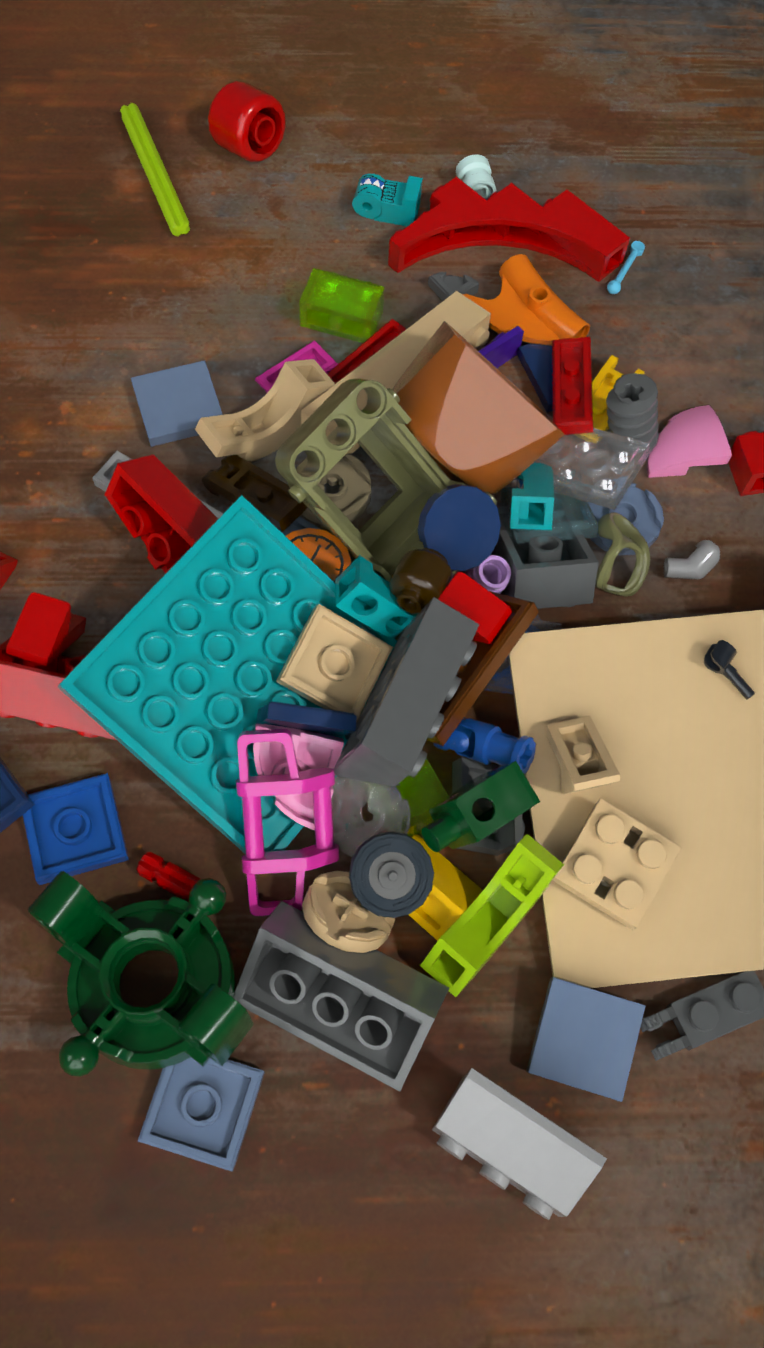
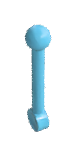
[607,241,645,294]

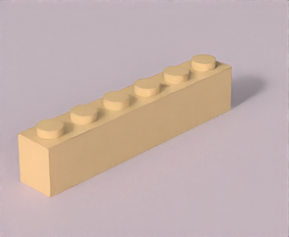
[301,291,491,456]

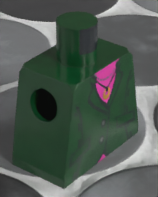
[421,761,541,852]

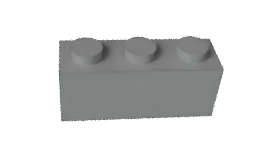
[432,1068,607,1220]

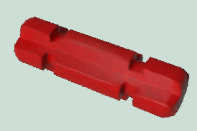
[136,852,201,903]

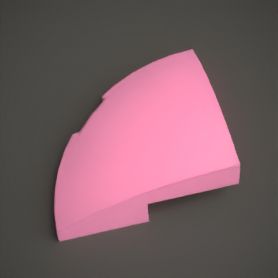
[647,405,732,478]
[253,724,344,830]

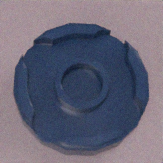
[418,484,501,571]

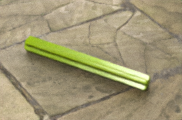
[120,103,190,237]

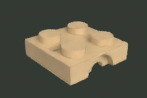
[553,799,682,930]

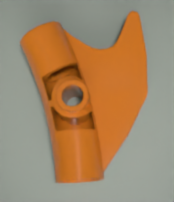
[462,254,590,346]

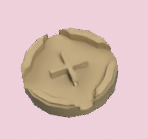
[302,871,395,953]

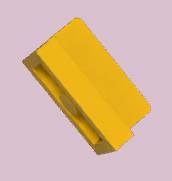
[408,834,483,941]

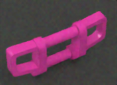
[236,729,340,916]

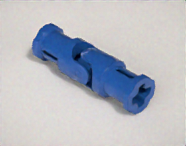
[433,717,536,774]

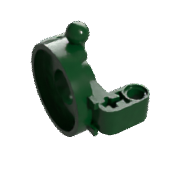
[27,871,254,1076]

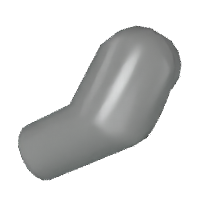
[664,540,720,580]

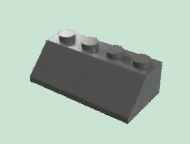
[334,597,480,787]
[233,901,449,1091]

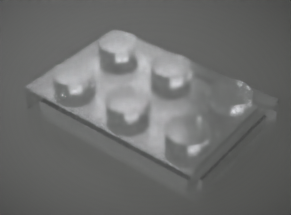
[514,416,650,510]

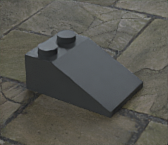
[494,497,599,609]

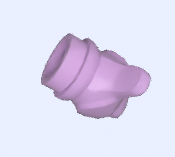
[465,555,511,594]

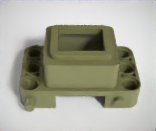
[275,379,497,583]

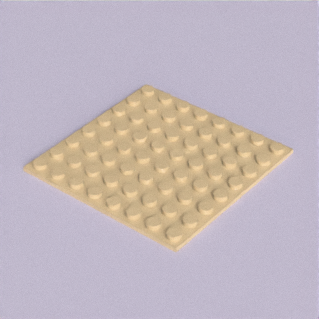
[508,610,764,988]

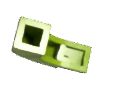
[420,834,564,997]

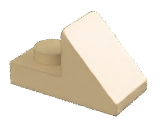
[547,716,620,794]

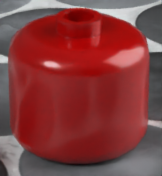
[208,81,286,162]

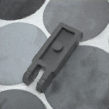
[640,971,764,1061]

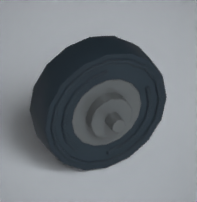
[349,832,434,918]

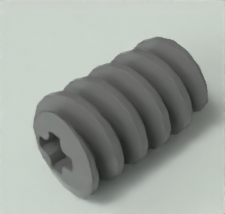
[606,373,659,460]

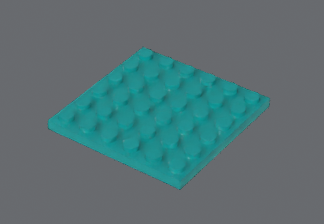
[57,495,397,854]

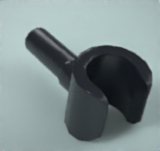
[704,640,755,700]

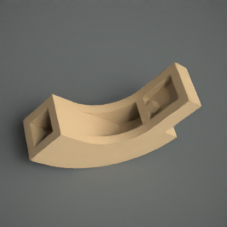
[195,359,335,462]

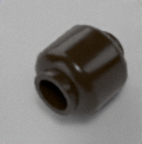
[389,548,453,613]

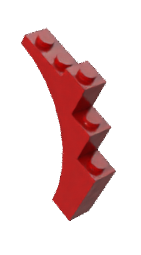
[388,176,630,282]

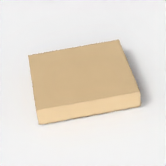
[276,604,393,722]

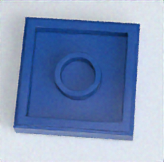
[23,773,129,885]

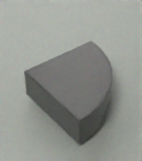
[428,272,479,301]

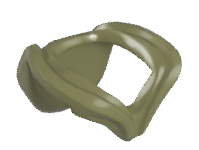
[595,512,650,597]

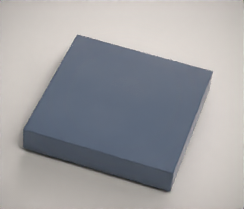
[131,360,223,447]
[526,977,646,1102]
[138,1057,265,1172]

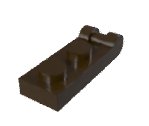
[202,455,307,532]

